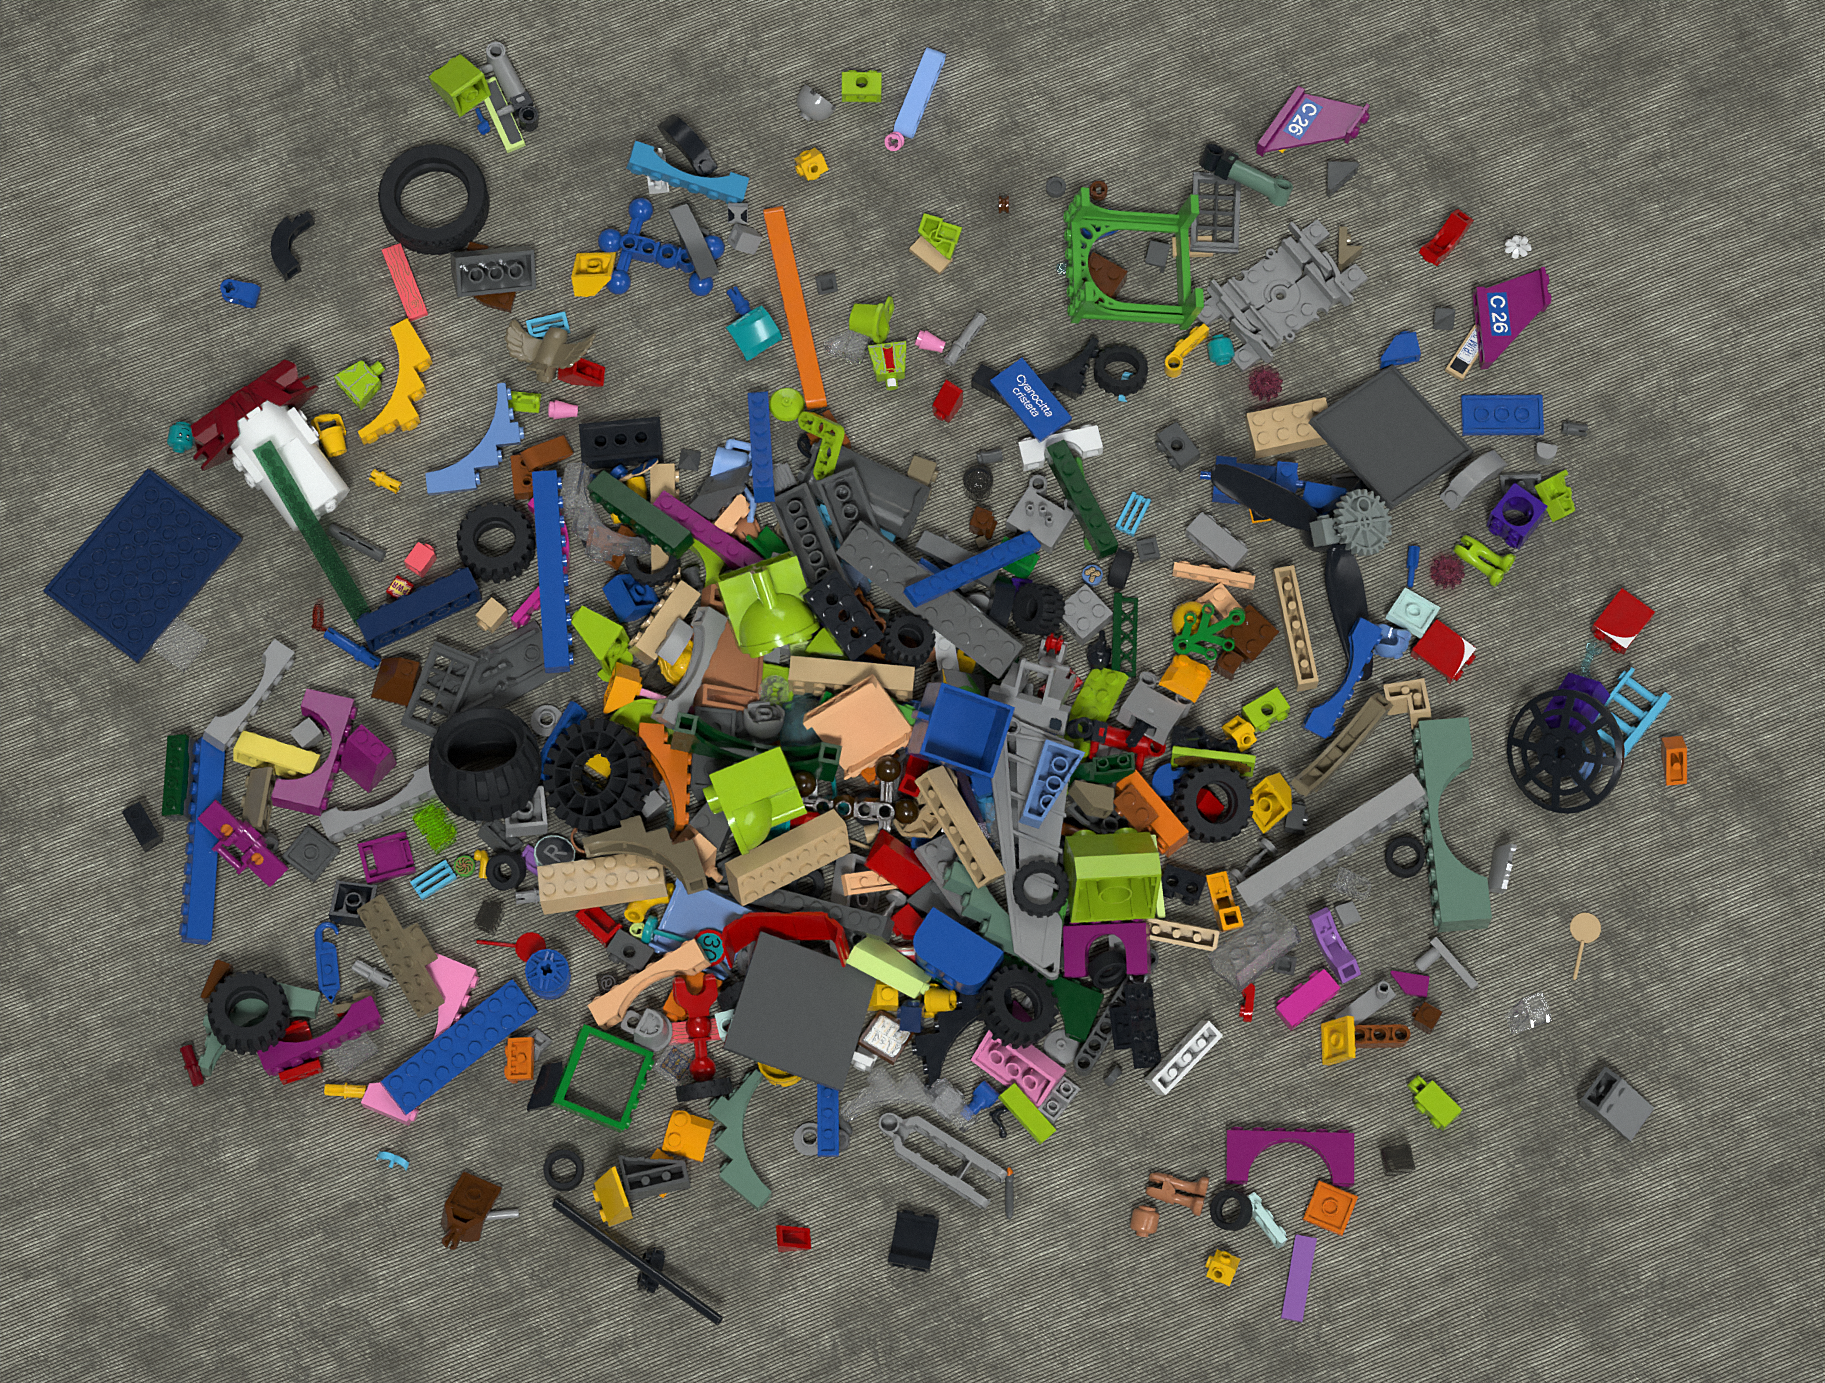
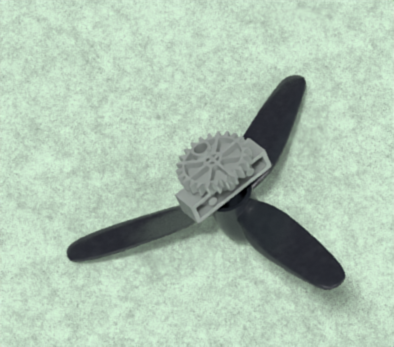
[1211,464,1393,681]

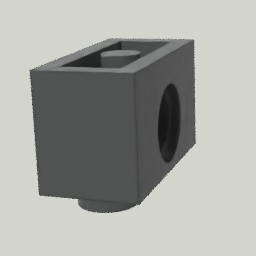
[1155,422,1200,473]
[606,929,656,974]

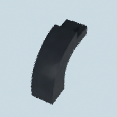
[657,115,718,177]
[270,211,315,282]
[985,575,1015,629]

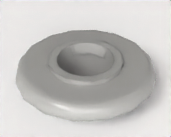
[531,705,562,737]
[793,1123,818,1156]

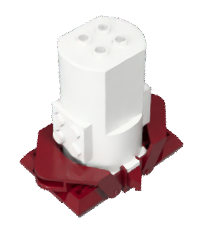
[191,359,350,531]

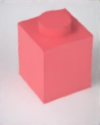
[404,542,437,578]

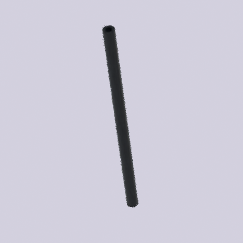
[552,1198,723,1325]

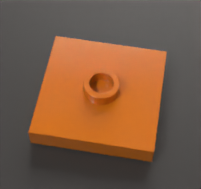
[1303,1181,1358,1236]

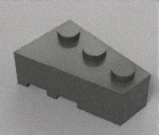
[689,802,732,853]
[906,879,979,932]
[618,1155,691,1202]

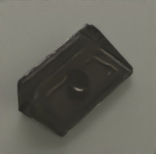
[641,657,668,694]

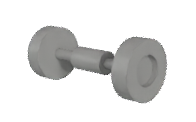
[1229,838,1278,885]
[882,890,907,918]

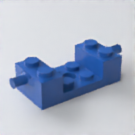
[1200,456,1311,504]

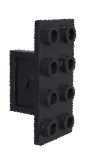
[1109,983,1161,1069]

